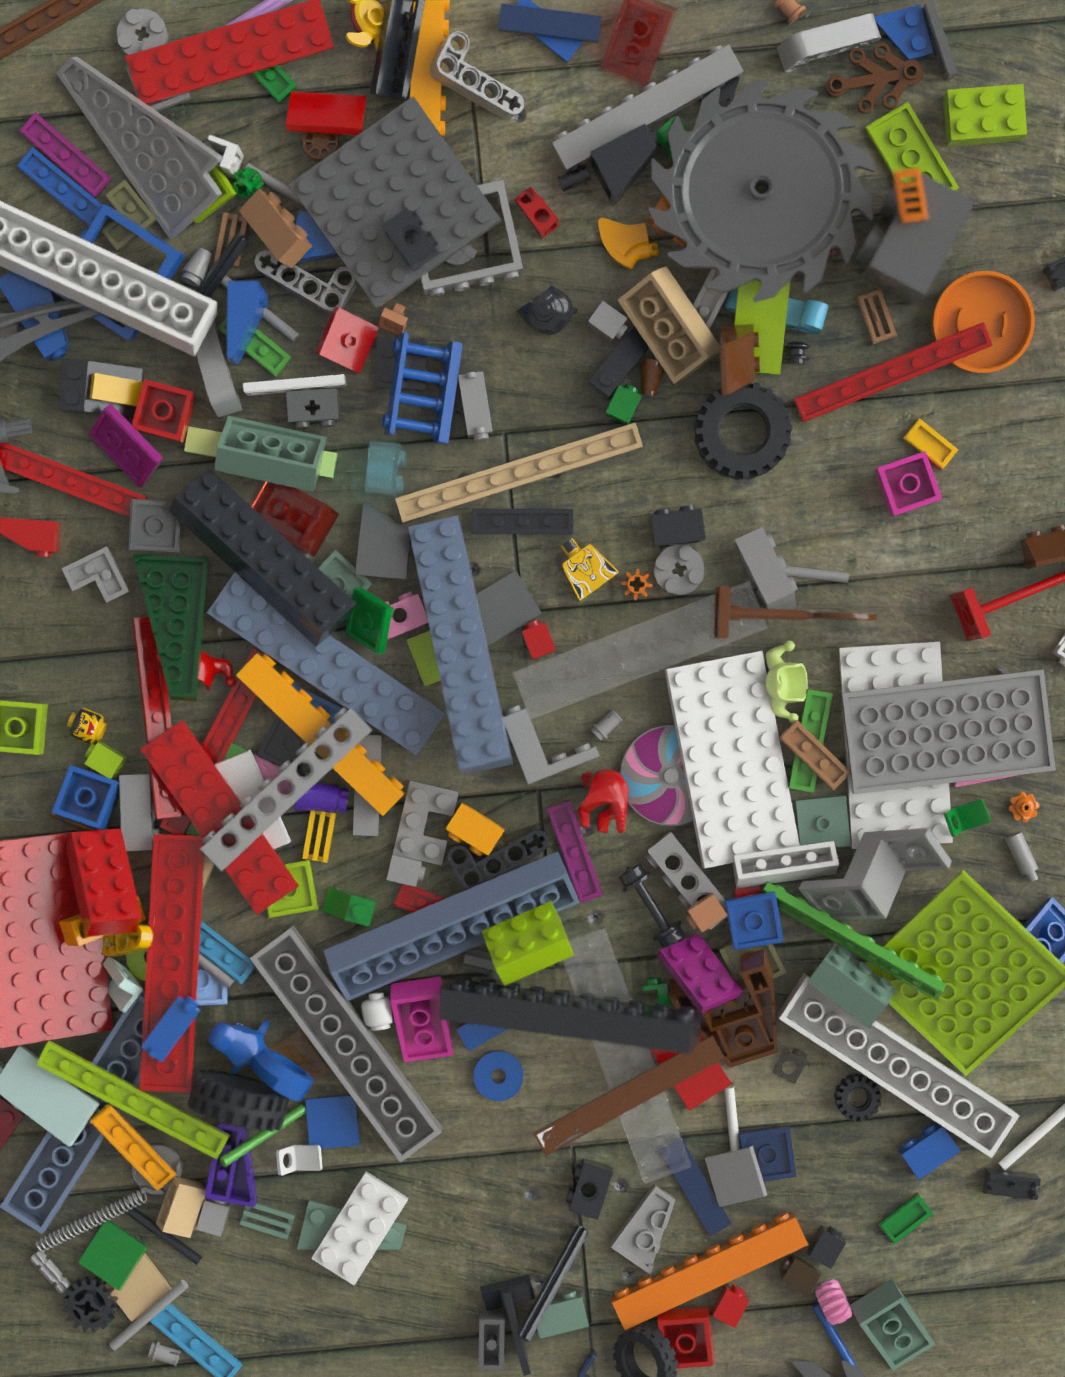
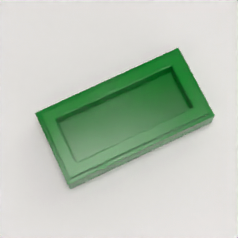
[878,1193,934,1244]

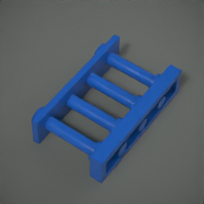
[382,332,463,445]

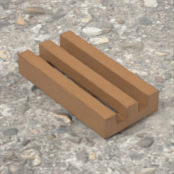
[214,212,248,268]
[856,288,897,345]

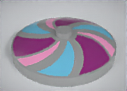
[620,725,693,826]

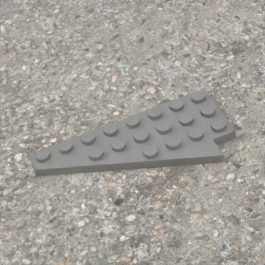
[56,57,223,239]

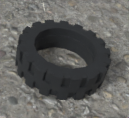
[613,1324,678,1377]

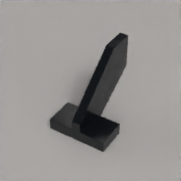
[480,1275,536,1376]

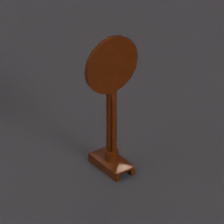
[713,586,877,638]

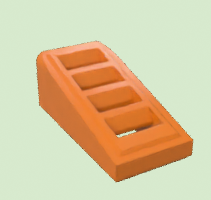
[893,168,928,225]

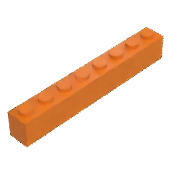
[611,1212,808,1330]

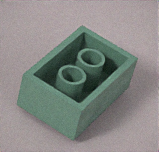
[807,944,896,1029]

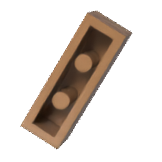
[239,189,312,268]

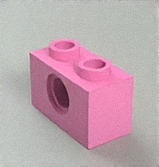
[385,592,428,640]

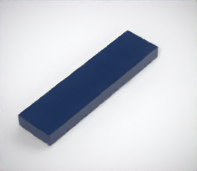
[498,3,602,43]
[659,1136,732,1236]

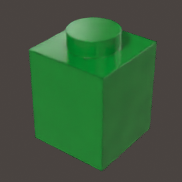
[605,384,641,425]

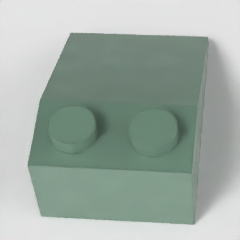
[850,1279,935,1371]

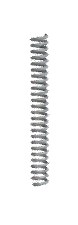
[35,1188,147,1252]

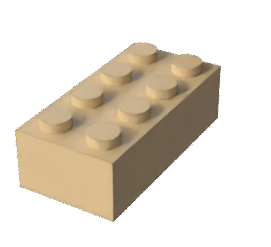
[618,266,720,384]

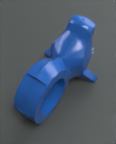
[208,1020,314,1102]

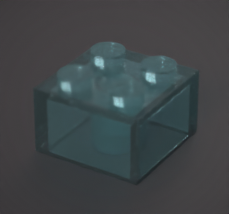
[364,441,407,498]

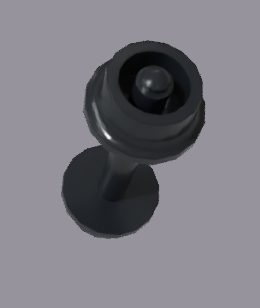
[619,864,685,948]

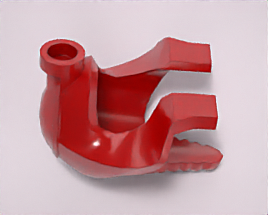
[578,769,629,833]

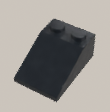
[59,359,144,419]

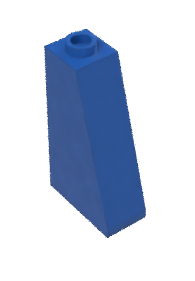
[0,271,70,361]

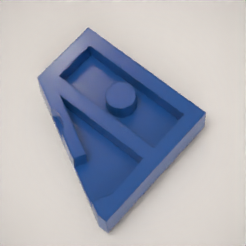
[874,4,934,60]

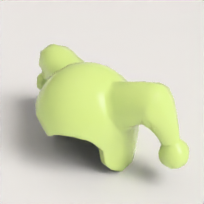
[765,640,808,723]

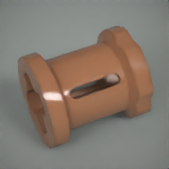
[773,0,807,24]

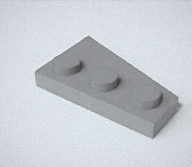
[609,1184,675,1275]

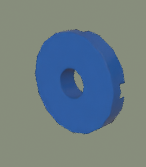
[474,1050,523,1101]

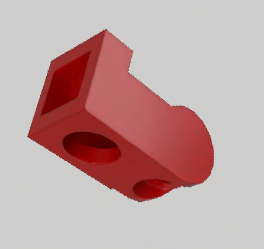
[514,187,560,239]

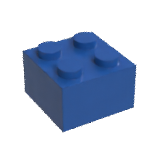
[52,765,120,831]

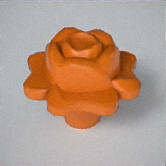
[1008,792,1039,822]

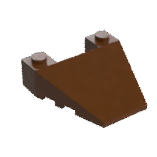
[669,949,778,1067]

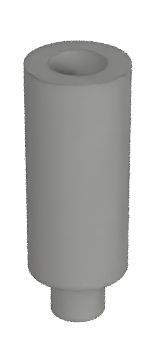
[1005,831,1038,882]

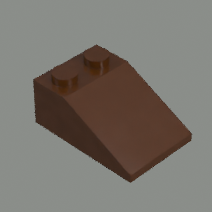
[720,324,760,395]

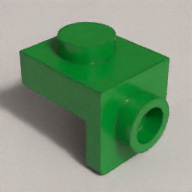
[641,977,674,1007]

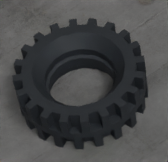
[694,382,792,480]
[187,1070,290,1132]

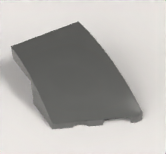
[355,503,411,580]

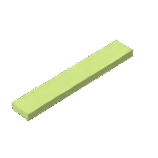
[184,426,338,478]

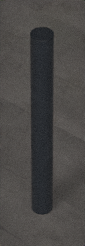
[118,1198,202,1265]

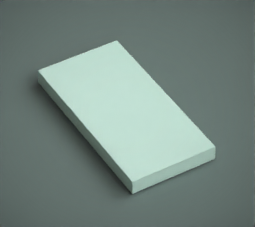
[0,1045,100,1146]

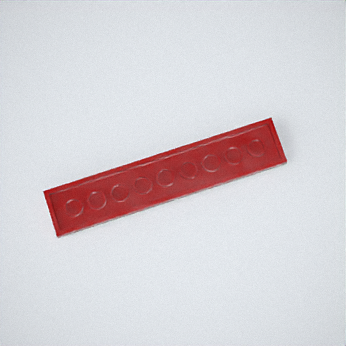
[140,834,205,1093]

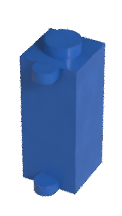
[141,995,201,1062]

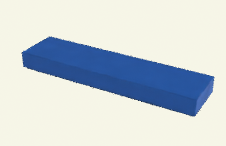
[16,147,103,227]

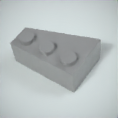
[735,527,798,620]

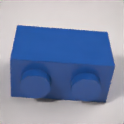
[898,1123,960,1179]

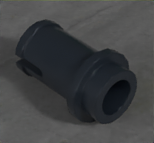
[557,165,591,192]

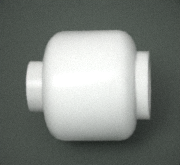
[361,992,395,1031]

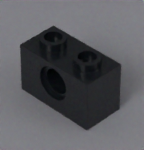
[381,208,439,272]
[566,1158,613,1220]

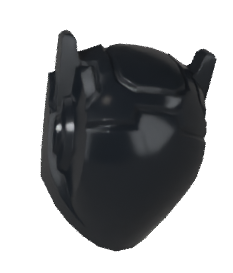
[516,285,578,336]

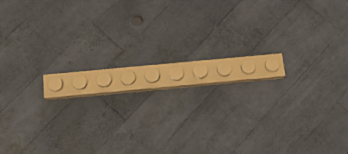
[395,422,643,523]

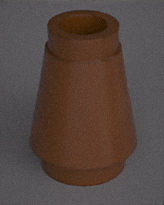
[641,358,665,396]

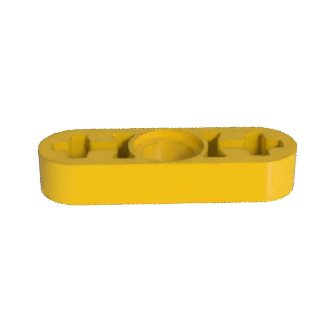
[102,925,152,957]

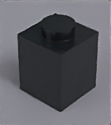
[807,1225,846,1269]

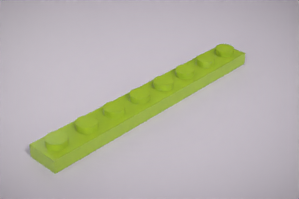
[36,1041,230,1159]

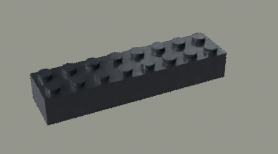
[169,468,356,647]

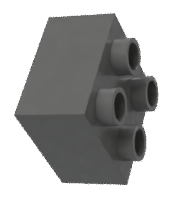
[854,173,975,305]

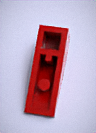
[0,518,61,557]

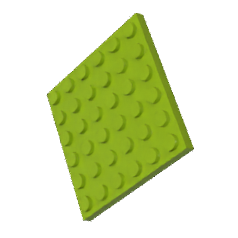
[864,870,1065,1076]

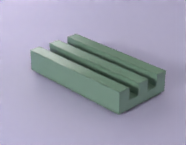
[239,1202,296,1240]

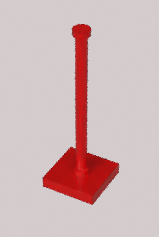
[949,571,1065,642]

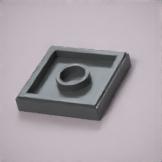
[127,499,181,552]

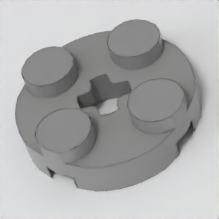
[117,9,168,55]
[654,545,704,595]

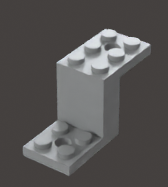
[503,705,599,784]
[799,828,952,921]

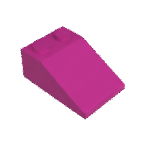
[390,977,454,1063]

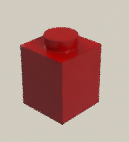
[522,620,556,660]
[711,1284,749,1328]

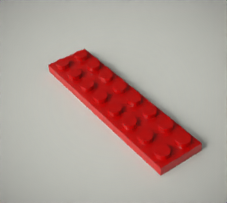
[125,0,334,105]
[141,720,299,915]

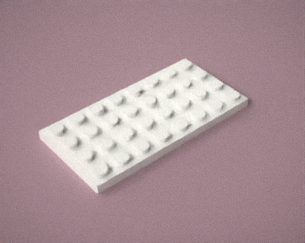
[838,642,953,849]
[664,651,800,868]

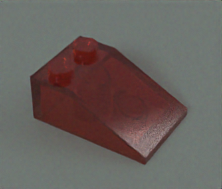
[601,0,677,85]
[251,482,339,558]

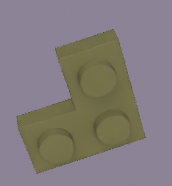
[101,180,157,252]

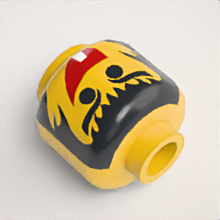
[67,708,107,745]

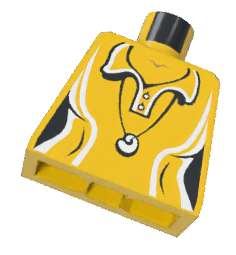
[561,538,619,601]

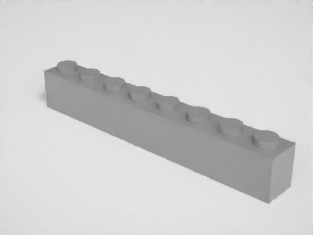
[551,45,744,174]

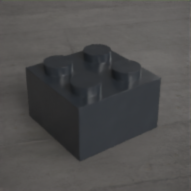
[649,505,706,549]

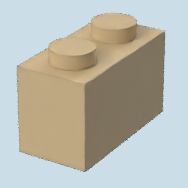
[156,1176,207,1238]

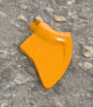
[598,218,659,270]

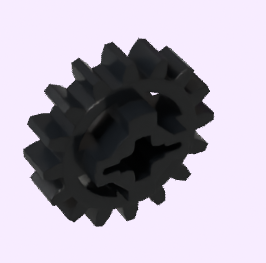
[62,1276,118,1333]

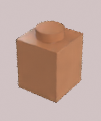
[686,893,727,932]

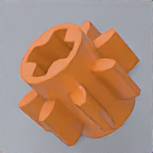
[621,569,652,601]

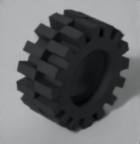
[834,1073,882,1122]

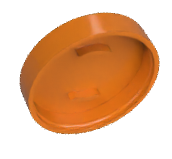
[930,271,1035,373]

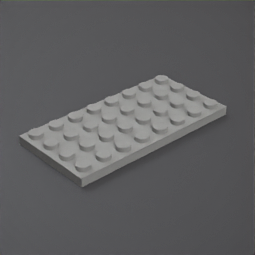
[841,670,1056,794]

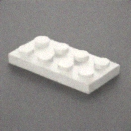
[311,1171,408,1285]

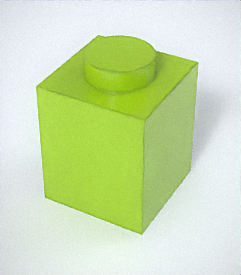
[85,742,128,779]

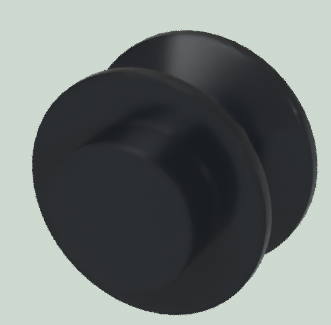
[784,341,810,365]

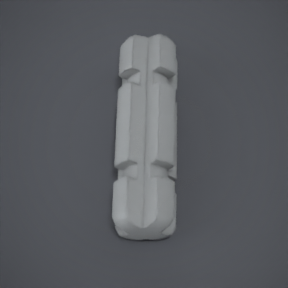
[30,1250,71,1294]

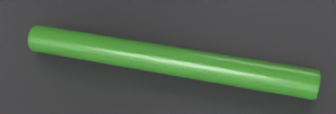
[220,1104,306,1167]

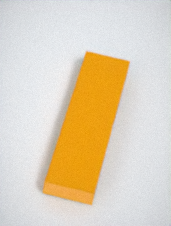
[90,1103,177,1191]

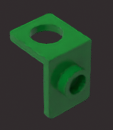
[944,799,991,837]

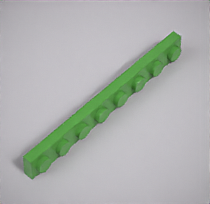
[762,882,947,1001]

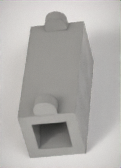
[458,371,493,441]

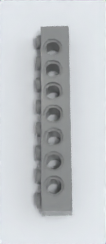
[201,708,373,871]

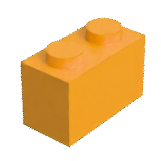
[446,802,505,857]

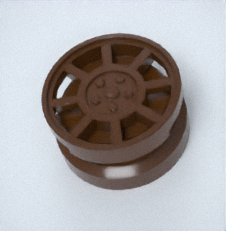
[303,132,339,163]

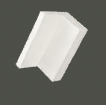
[208,135,244,179]

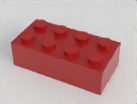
[66,829,142,937]

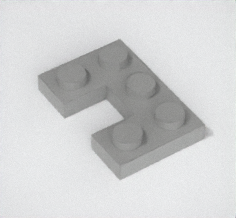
[393,780,459,865]

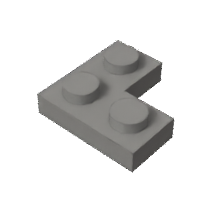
[61,546,130,603]

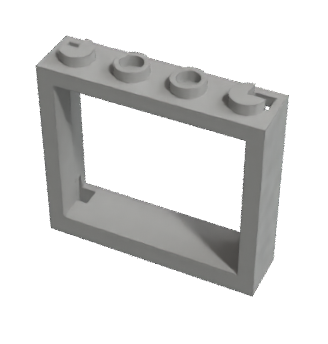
[421,180,523,296]

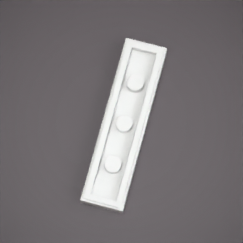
[243,374,347,396]

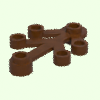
[825,43,923,114]

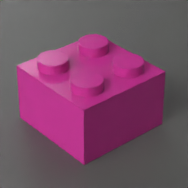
[874,451,942,518]

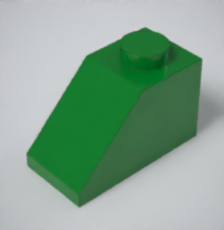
[322,887,377,927]

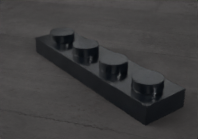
[472,508,573,535]

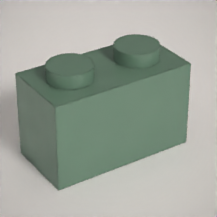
[532,1290,589,1339]

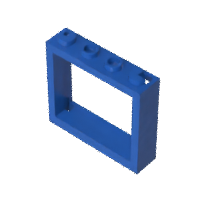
[52,204,186,341]

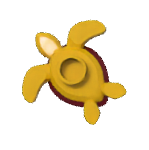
[345,0,385,51]

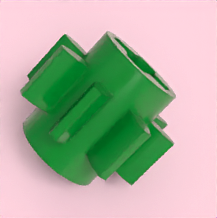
[231,167,264,200]

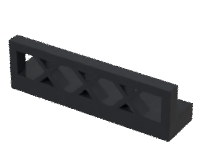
[370,0,425,100]

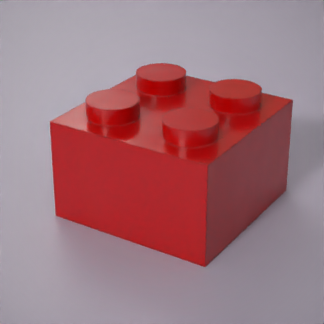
[132,379,197,444]
[657,1306,715,1369]

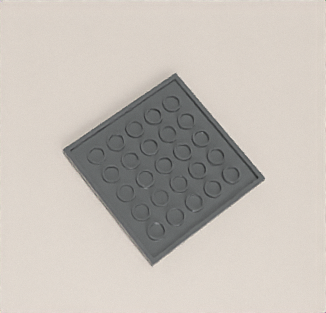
[289,96,501,309]

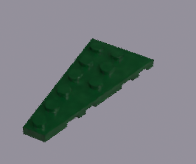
[133,554,209,701]

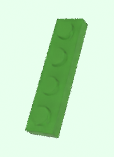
[788,689,833,793]

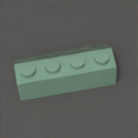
[215,416,327,492]

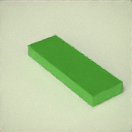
[217,317,292,377]

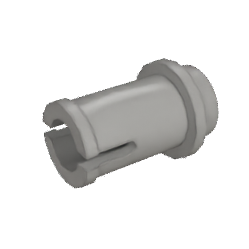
[591,709,623,741]
[148,1341,181,1366]

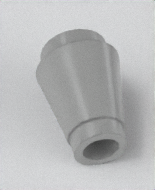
[181,248,212,287]

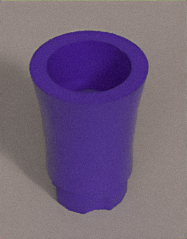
[294,782,349,813]

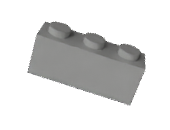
[119,773,160,851]

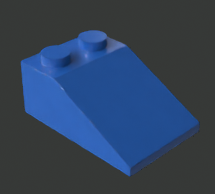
[227,281,268,365]
[1022,897,1065,963]

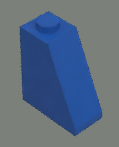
[296,210,339,264]

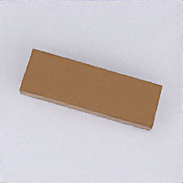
[779,720,851,791]

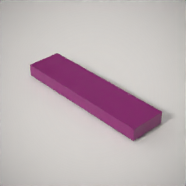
[19,112,112,198]
[546,800,603,903]

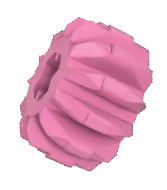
[815,1279,852,1325]

